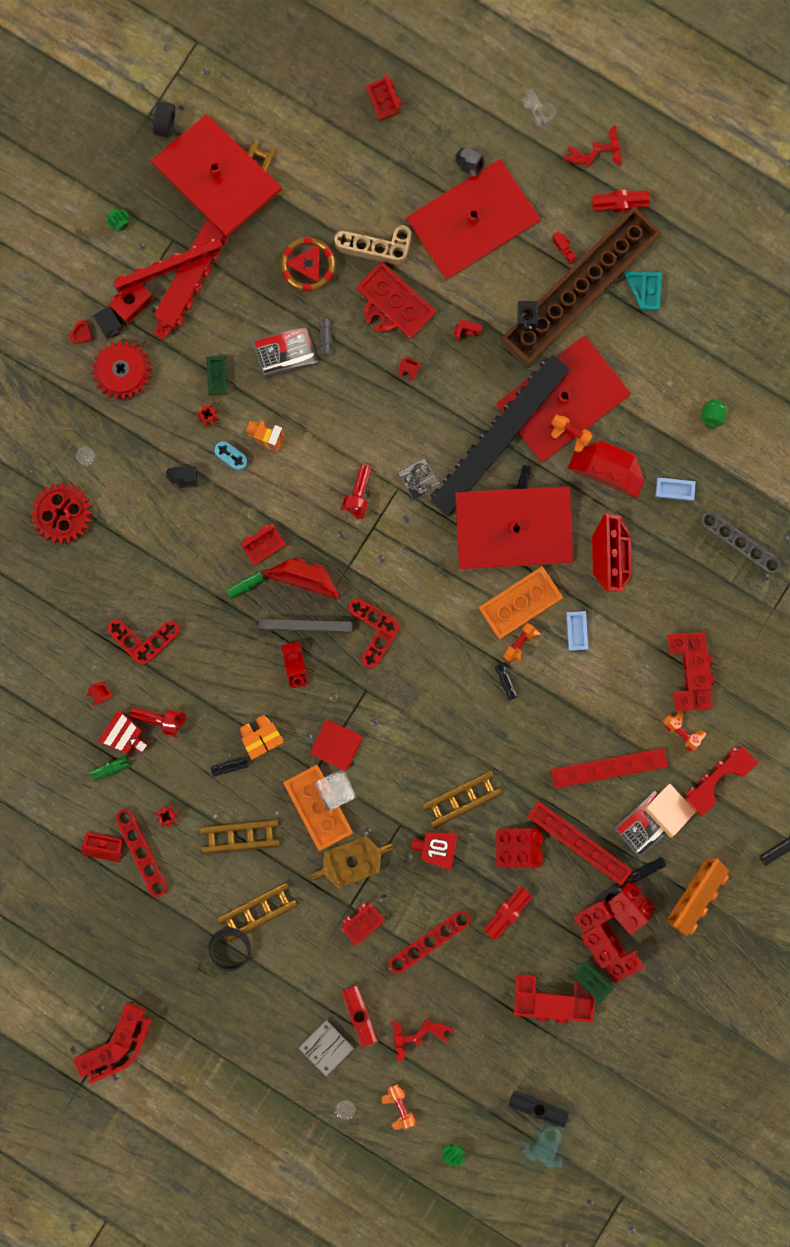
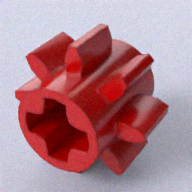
[196,403,220,428]
[155,805,179,828]

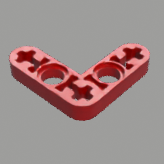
[349,599,399,669]
[107,619,180,665]

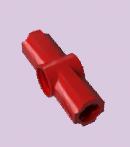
[592,190,650,213]
[483,886,533,941]
[341,985,377,1047]

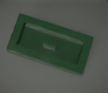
[206,356,228,396]
[571,961,614,1004]

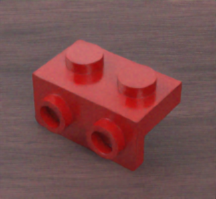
[365,74,402,122]
[241,524,286,567]
[340,902,385,946]

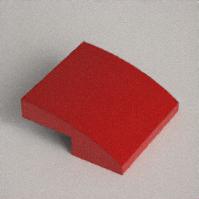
[309,719,363,772]

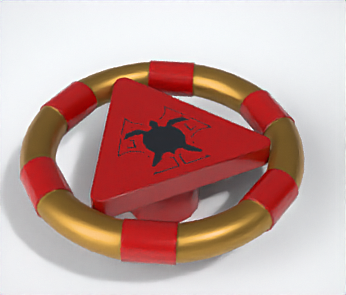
[280,237,335,291]

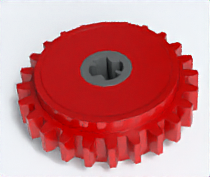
[91,340,152,401]

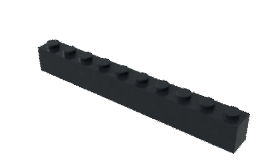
[430,354,570,517]

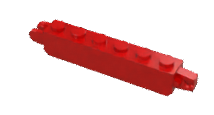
[154,220,229,340]

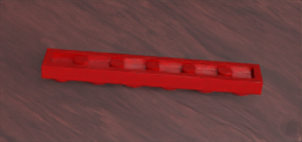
[113,239,224,293]
[550,748,668,789]
[527,801,633,886]

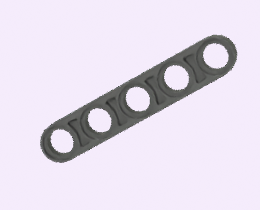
[700,512,781,574]
[258,619,352,633]

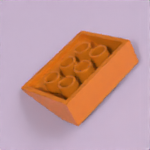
[665,857,729,936]

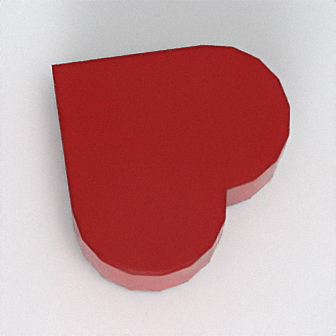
[69,320,93,344]

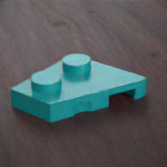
[625,271,662,311]

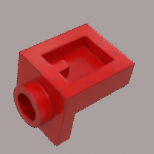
[453,319,483,342]

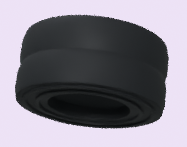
[153,101,176,137]

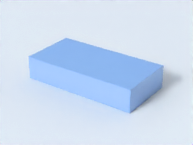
[655,478,696,501]
[566,611,588,651]

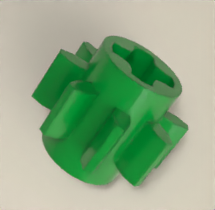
[106,208,130,232]
[442,1143,466,1168]

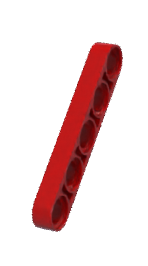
[115,809,167,897]
[389,911,470,974]

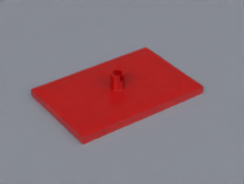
[151,114,282,238]
[406,159,541,281]
[495,335,631,463]
[455,486,573,569]

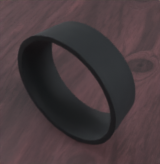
[208,928,251,972]

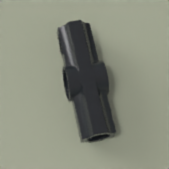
[508,1090,569,1128]

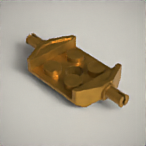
[310,836,394,888]

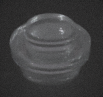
[76,446,95,466]
[336,1100,355,1120]

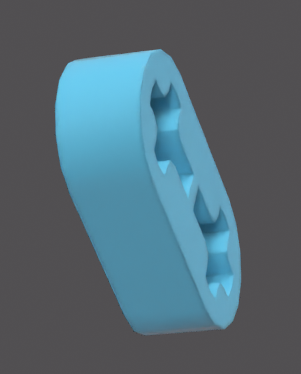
[215,442,247,471]

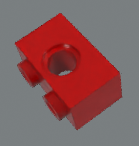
[109,284,154,325]

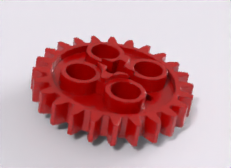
[30,482,93,545]

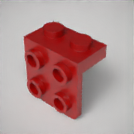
[496,829,543,868]
[605,881,655,935]

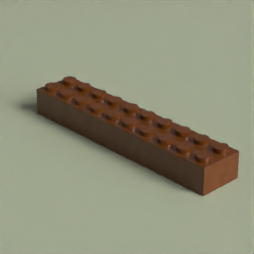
[500,206,661,369]

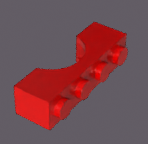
[684,746,758,816]

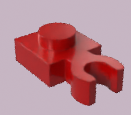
[551,231,577,265]

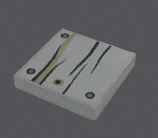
[299,1020,354,1076]

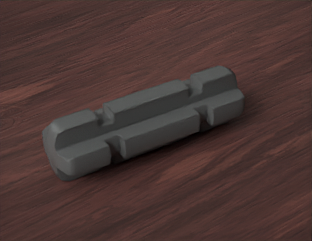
[320,319,332,356]

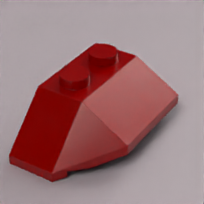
[567,440,644,499]
[592,514,632,592]
[264,557,339,600]

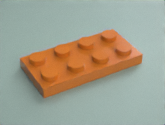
[478,566,563,640]
[283,765,353,851]

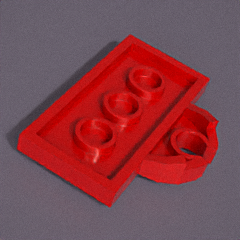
[356,261,437,340]

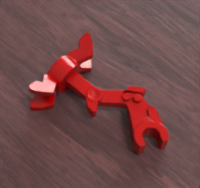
[563,125,622,168]
[392,1019,453,1062]

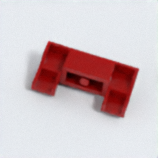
[667,632,714,712]
[573,899,646,983]
[513,974,594,1024]

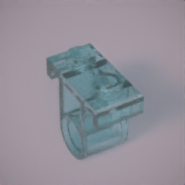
[522,1123,563,1169]

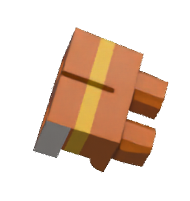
[246,420,285,452]
[240,715,285,760]

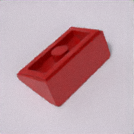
[81,832,124,862]

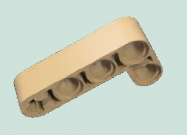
[335,225,411,265]

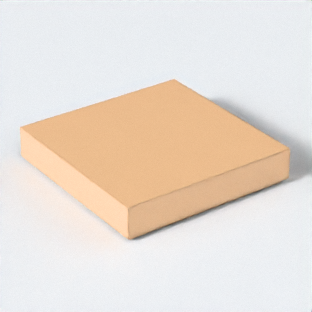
[644,784,696,838]

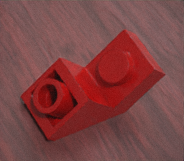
[281,642,309,689]

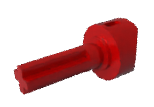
[340,464,371,519]
[129,708,186,738]

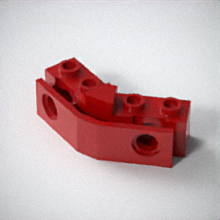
[73,1002,153,1085]

